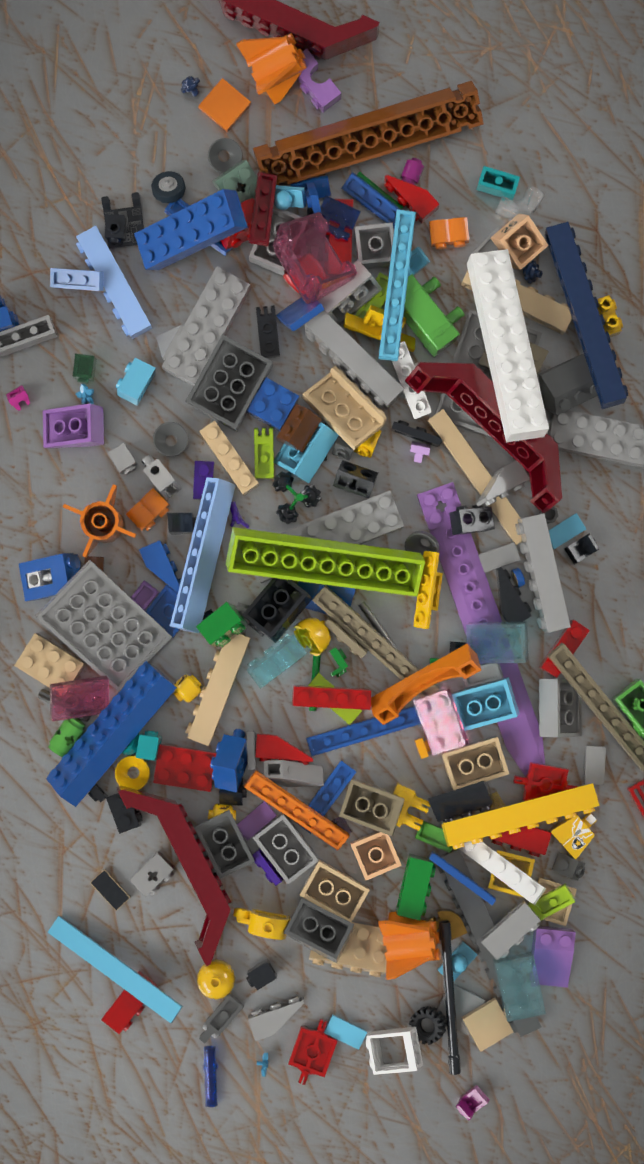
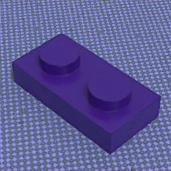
[193,461,214,500]
[252,848,283,886]

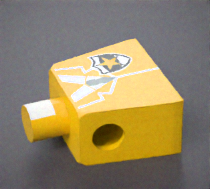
[549,813,597,860]

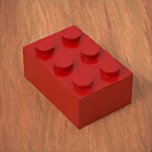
[153,744,217,792]

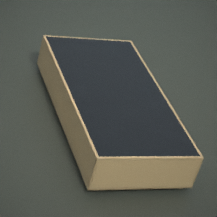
[90,869,131,911]

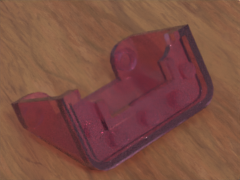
[273,212,357,304]

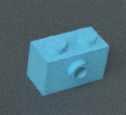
[116,358,156,406]

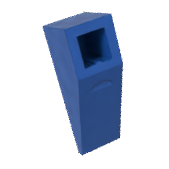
[139,540,182,593]

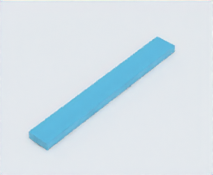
[378,209,416,361]
[47,916,183,1023]

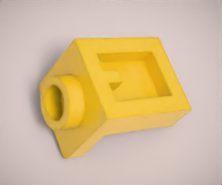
[354,430,382,458]

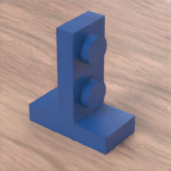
[290,175,331,214]

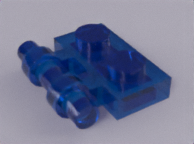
[313,196,361,241]

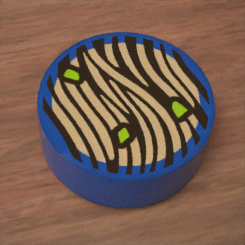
[511,568,525,588]

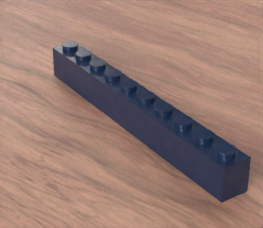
[545,222,628,410]

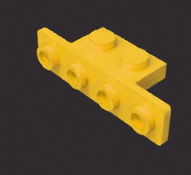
[343,305,416,352]
[413,551,443,629]

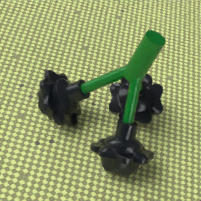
[272,471,321,524]

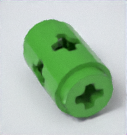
[48,715,86,757]

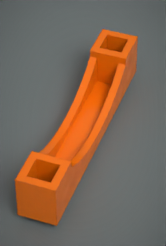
[371,644,481,725]

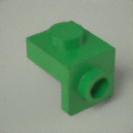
[329,647,348,678]

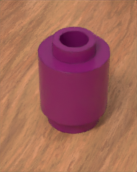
[400,158,424,185]

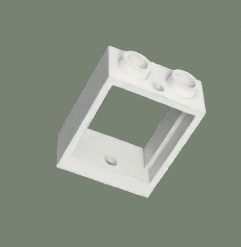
[366,1027,423,1075]

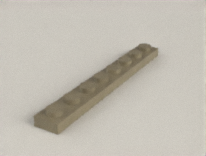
[312,585,440,703]
[547,643,644,772]

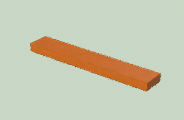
[244,770,350,850]

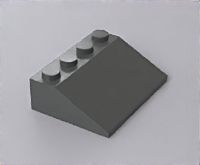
[185,334,273,432]

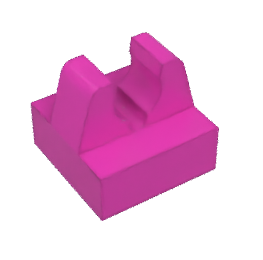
[6,385,30,411]

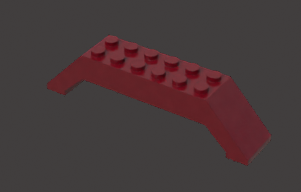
[219,0,380,60]
[405,362,562,513]
[116,785,232,966]

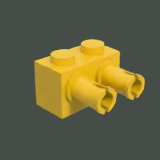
[597,295,623,337]
[392,783,430,831]

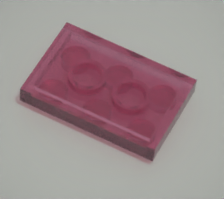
[50,676,109,722]
[413,689,469,755]

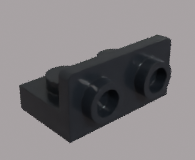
[106,793,143,834]

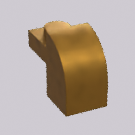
[424,908,468,940]

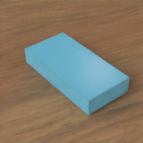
[548,513,586,550]
[324,1014,367,1050]

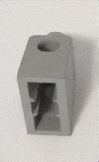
[141,455,182,500]

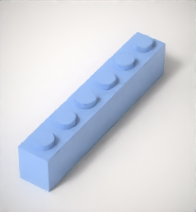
[76,226,153,339]

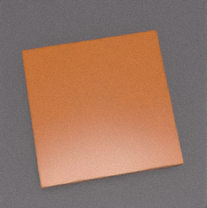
[198,78,251,132]

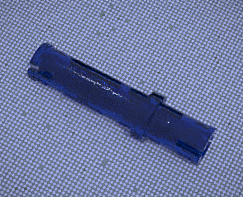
[202,1046,218,1107]

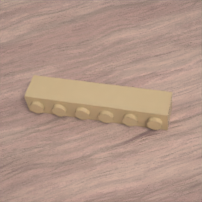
[461,271,572,335]
[185,634,251,746]

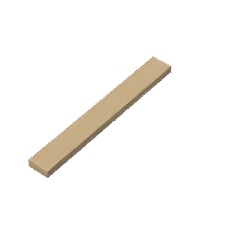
[427,409,522,545]

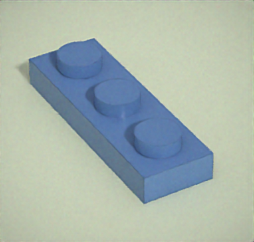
[50,268,103,291]

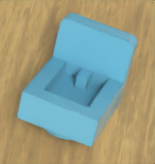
[408,247,430,276]

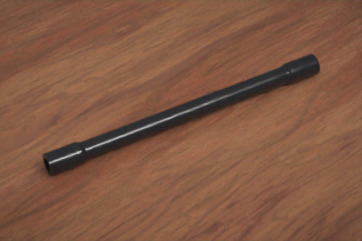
[439,920,461,1075]

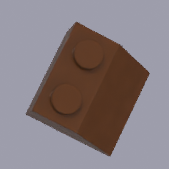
[276,404,322,452]

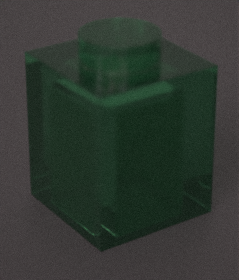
[72,354,97,384]

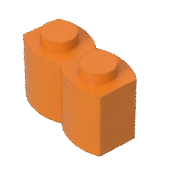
[429,217,469,250]
[126,488,170,531]

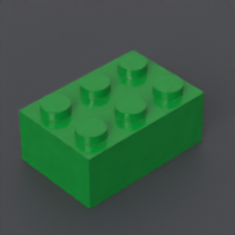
[196,602,247,647]
[396,853,436,920]

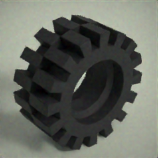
[409,1006,447,1045]

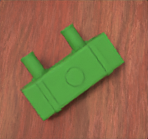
[403,274,465,357]
[611,679,644,740]

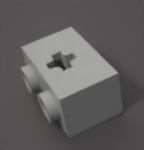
[130,851,175,897]

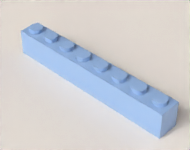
[170,477,235,633]

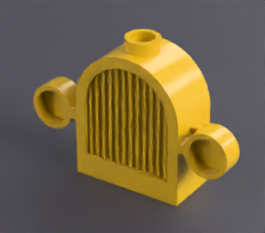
[233,908,291,940]

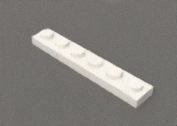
[458,841,546,905]

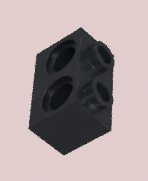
[333,460,379,499]
[449,505,495,535]

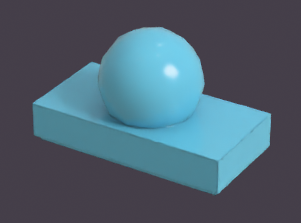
[274,185,306,210]
[437,941,478,981]

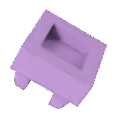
[410,441,430,463]

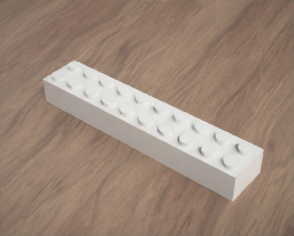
[467,249,549,442]

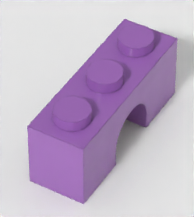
[297,49,341,113]

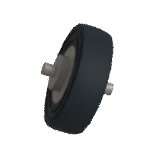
[151,171,186,203]

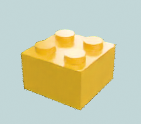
[488,850,535,898]

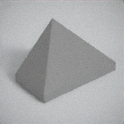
[156,325,183,362]

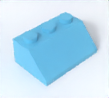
[274,422,339,484]

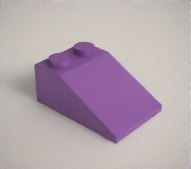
[43,403,104,448]
[529,926,576,988]

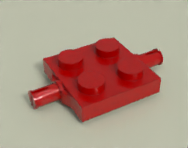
[513,762,578,801]
[288,1019,338,1085]

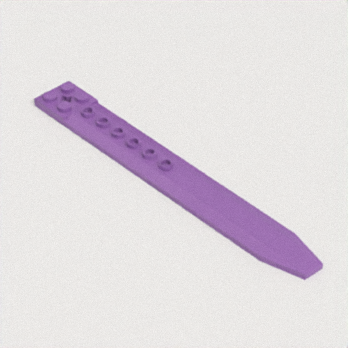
[417,482,545,777]

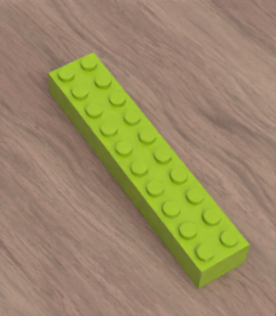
[226,527,425,597]

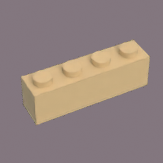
[199,421,259,496]

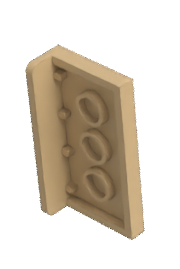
[302,366,386,450]
[309,922,387,977]

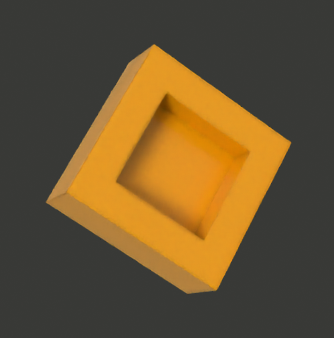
[414,737,431,759]

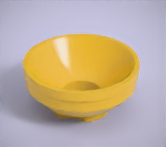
[115,756,150,790]

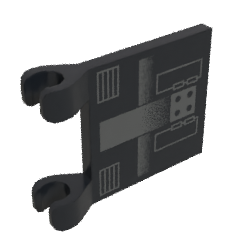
[101,192,144,249]

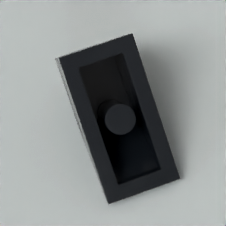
[167,513,197,535]

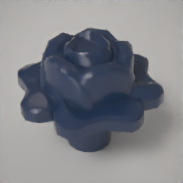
[181,76,200,97]
[523,260,543,284]

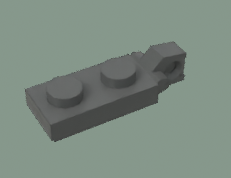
[199,993,244,1044]

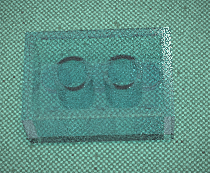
[466,622,528,664]
[247,634,307,689]
[493,952,546,1022]

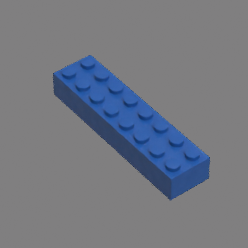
[46,661,177,807]

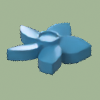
[76,383,94,405]
[257,1053,269,1077]

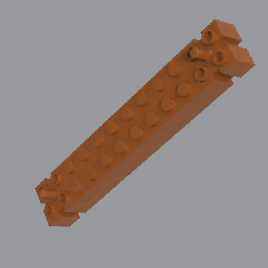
[253,81,484,185]

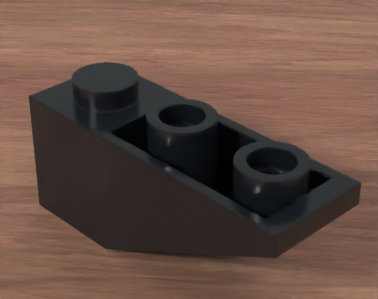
[496,567,532,629]

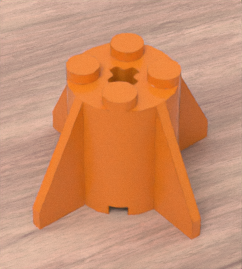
[236,33,307,105]
[63,484,137,558]
[378,912,441,980]

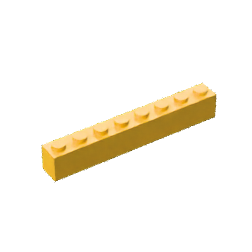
[441,783,600,850]

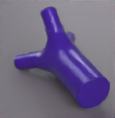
[230,501,249,528]

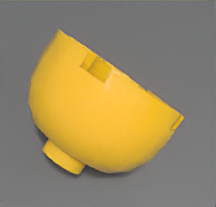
[294,617,331,656]
[197,959,236,999]

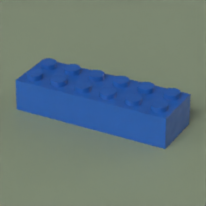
[134,189,248,270]

